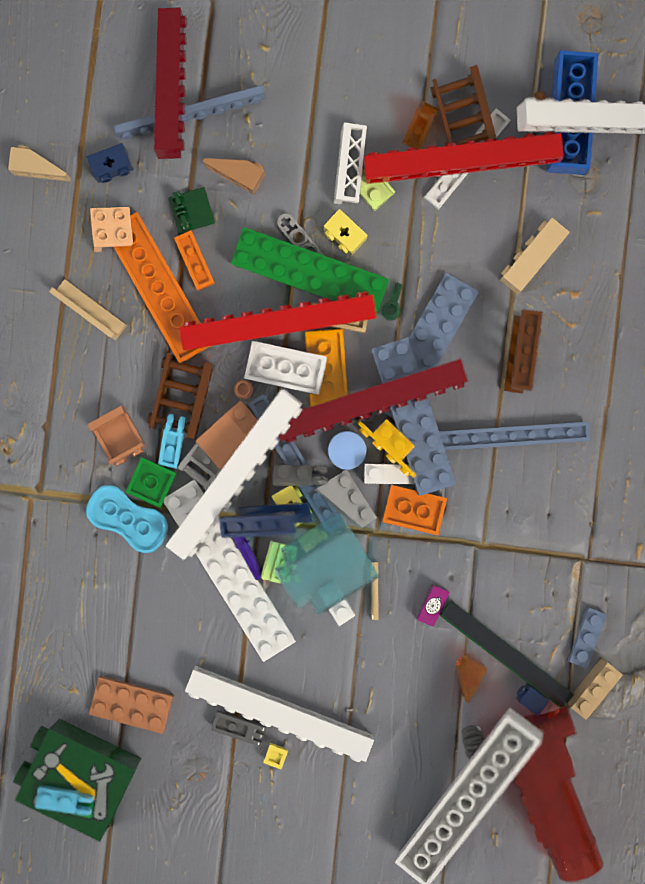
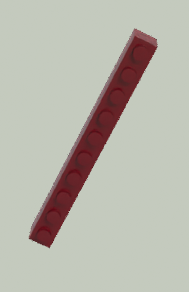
[278,359,468,444]

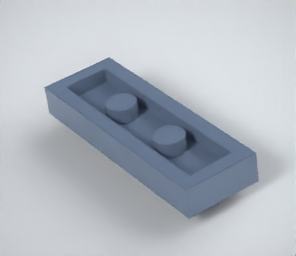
[568,607,607,668]

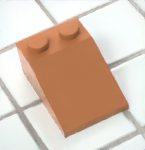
[196,401,258,470]

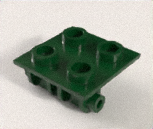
[168,187,215,234]

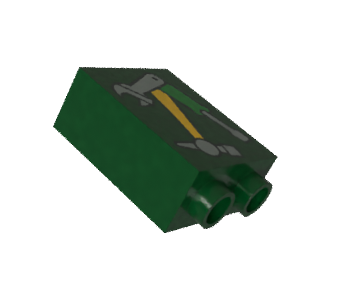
[13,718,142,842]

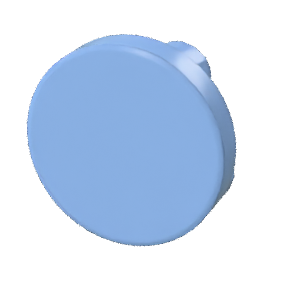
[328,431,366,470]

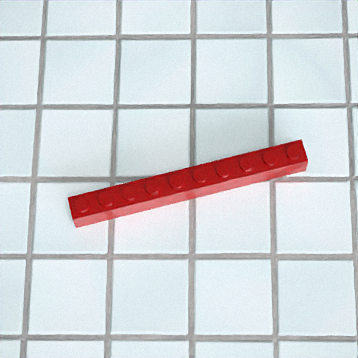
[364,132,563,184]
[179,292,376,351]

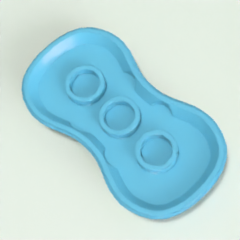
[86,485,168,553]

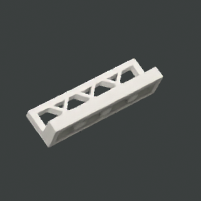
[334,122,367,204]

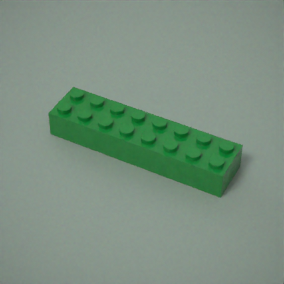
[231,227,390,316]

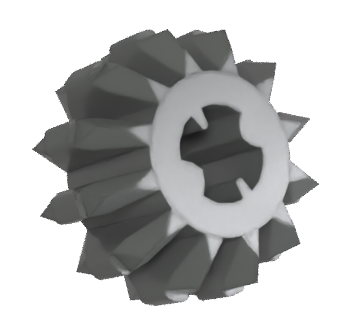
[461,725,484,759]

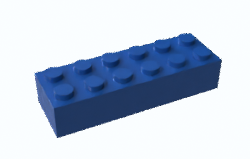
[546,50,599,175]

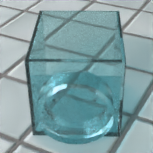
[275,512,380,615]

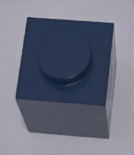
[516,683,549,716]

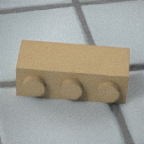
[567,658,623,720]

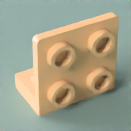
[90,207,133,252]

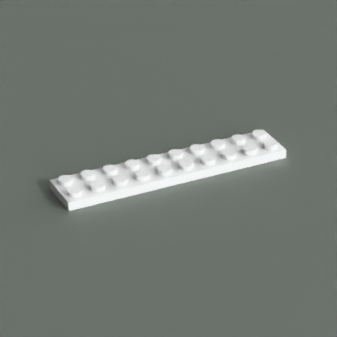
[164,479,296,662]

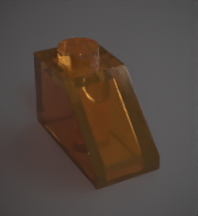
[402,101,439,150]
[455,654,488,703]

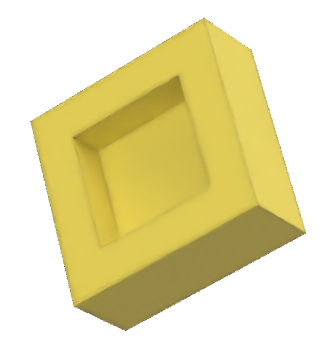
[263,743,288,769]

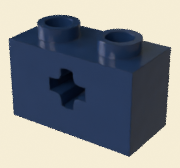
[86,143,134,183]

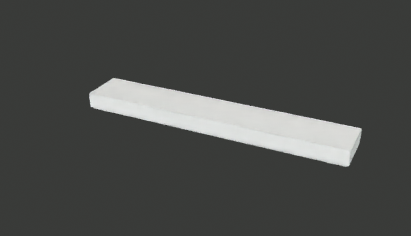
[424,109,511,210]

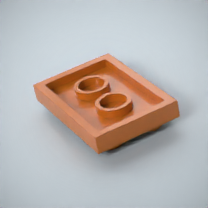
[382,485,447,535]

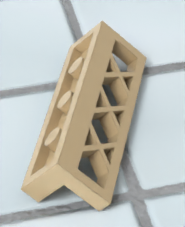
[49,279,127,341]

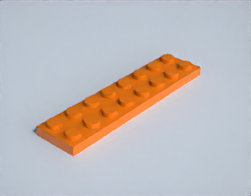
[114,212,211,363]

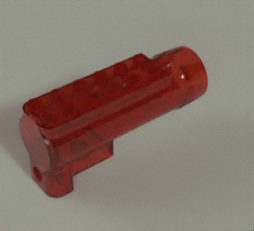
[513,706,604,882]

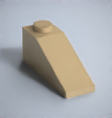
[8,145,71,182]

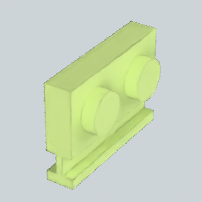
[351,169,395,211]
[260,541,298,585]

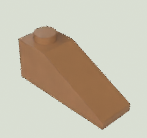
[203,158,265,195]

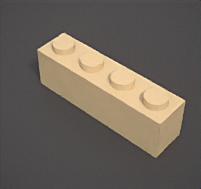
[500,218,570,295]

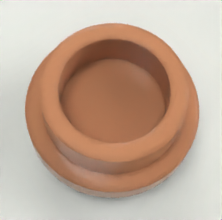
[234,380,253,399]

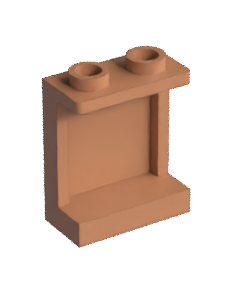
[87,406,146,466]

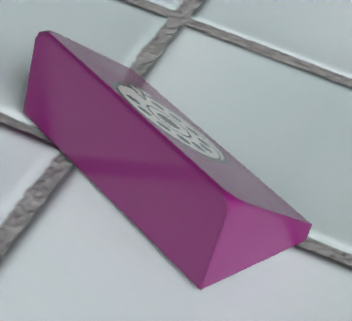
[416,584,450,627]

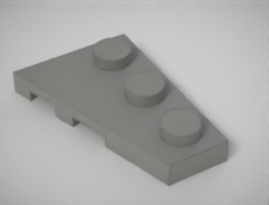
[315,470,377,529]

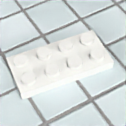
[244,341,328,395]

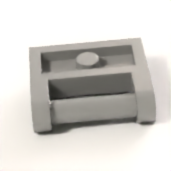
[177,443,222,491]

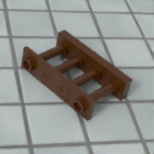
[430,65,497,145]
[504,309,543,394]
[147,353,214,439]

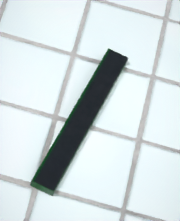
[440,600,574,710]

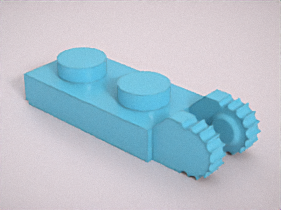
[158,413,185,469]
[35,785,94,815]

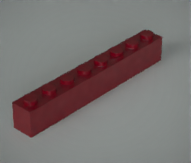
[154,7,187,159]

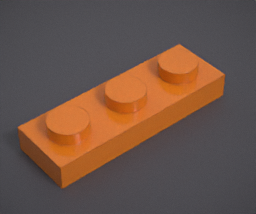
[174,230,215,291]

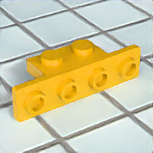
[358,419,417,478]

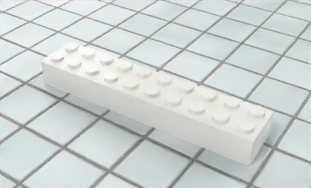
[395,708,543,884]

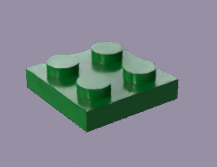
[126,457,177,508]

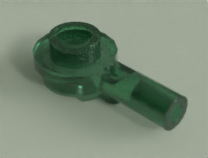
[382,283,403,321]

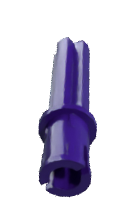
[232,537,262,580]

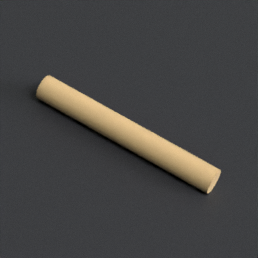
[370,562,379,620]

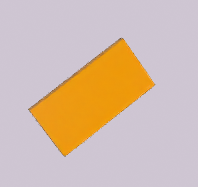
[305,329,348,406]

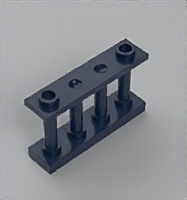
[218,502,312,538]

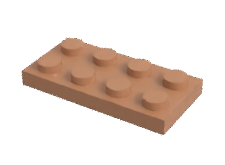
[89,676,174,734]

